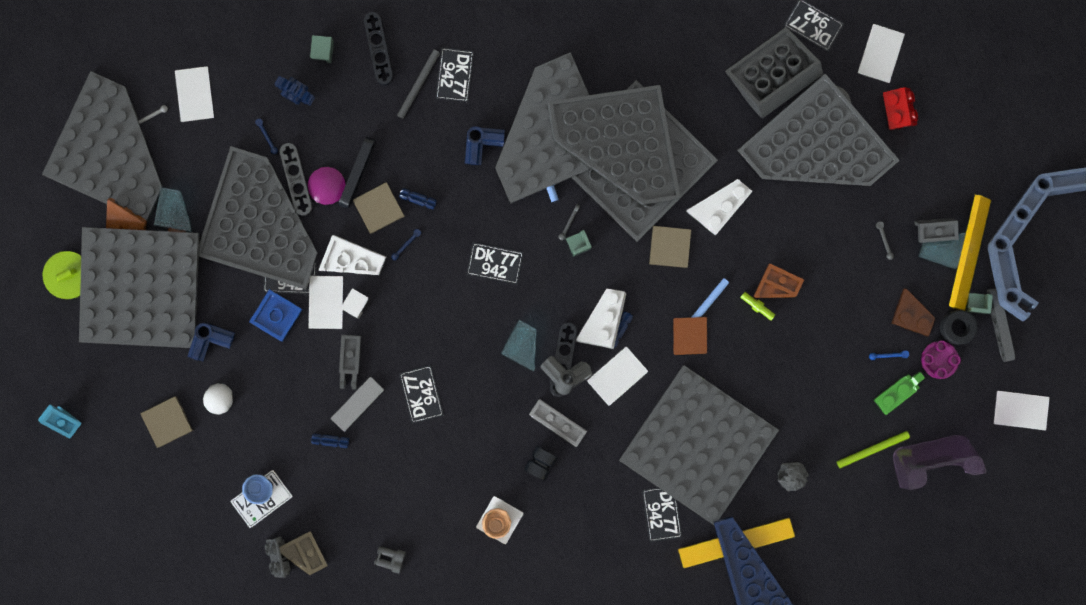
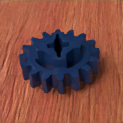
[274,76,315,106]

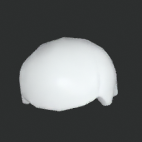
[203,383,233,415]

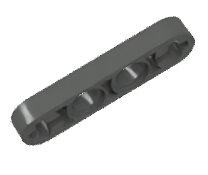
[280,143,313,216]
[987,288,1015,362]

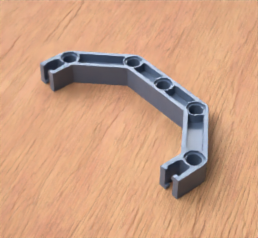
[988,168,1086,321]

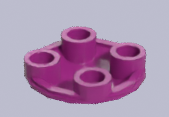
[308,167,346,205]
[921,341,961,379]

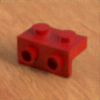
[883,87,918,130]

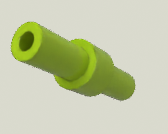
[740,292,776,320]

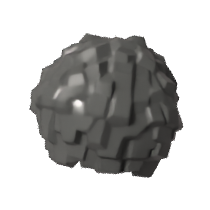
[777,462,808,492]

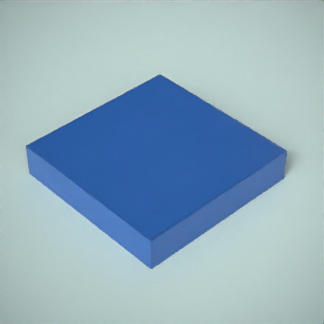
[249,289,303,342]

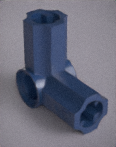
[465,126,505,165]
[188,322,235,361]

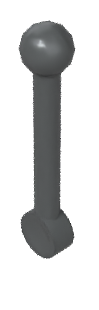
[558,204,580,241]
[876,221,894,260]

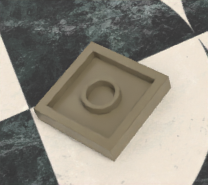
[353,182,405,234]
[649,226,691,268]
[140,396,193,448]

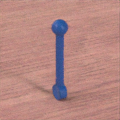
[869,351,909,360]

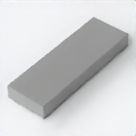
[331,377,384,432]
[529,399,587,447]

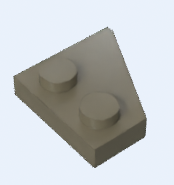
[279,531,328,575]

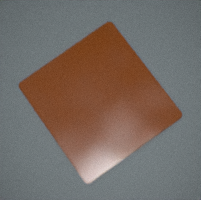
[673,317,707,355]

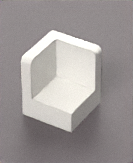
[341,288,368,319]

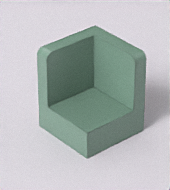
[310,35,334,63]
[566,230,592,257]
[966,293,993,314]

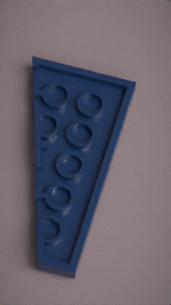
[713,516,793,605]

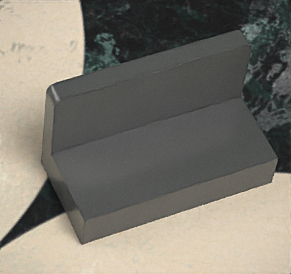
[914,218,959,243]

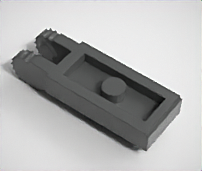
[339,335,361,390]

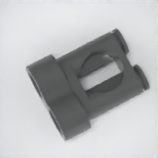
[374,546,406,574]

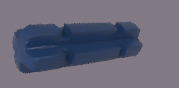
[399,188,437,210]
[614,312,633,348]
[311,434,349,448]

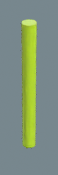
[836,431,910,468]

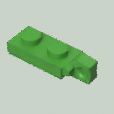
[873,372,925,415]

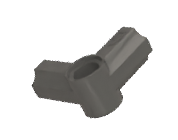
[540,356,592,395]

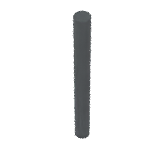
[397,49,440,119]

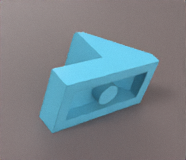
[38,405,82,439]

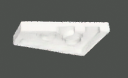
[686,179,752,235]
[318,235,386,275]
[576,289,626,349]

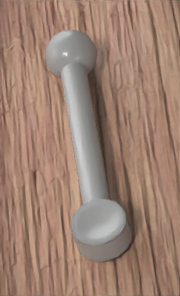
[139,105,168,124]

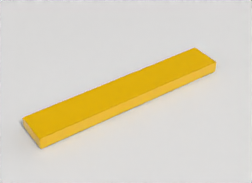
[949,195,991,311]
[678,518,795,568]

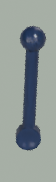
[255,119,278,154]
[391,229,421,260]

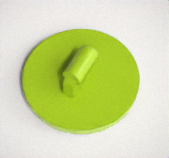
[43,251,81,299]

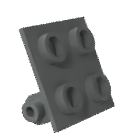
[265,536,291,578]

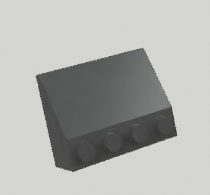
[725,27,823,119]

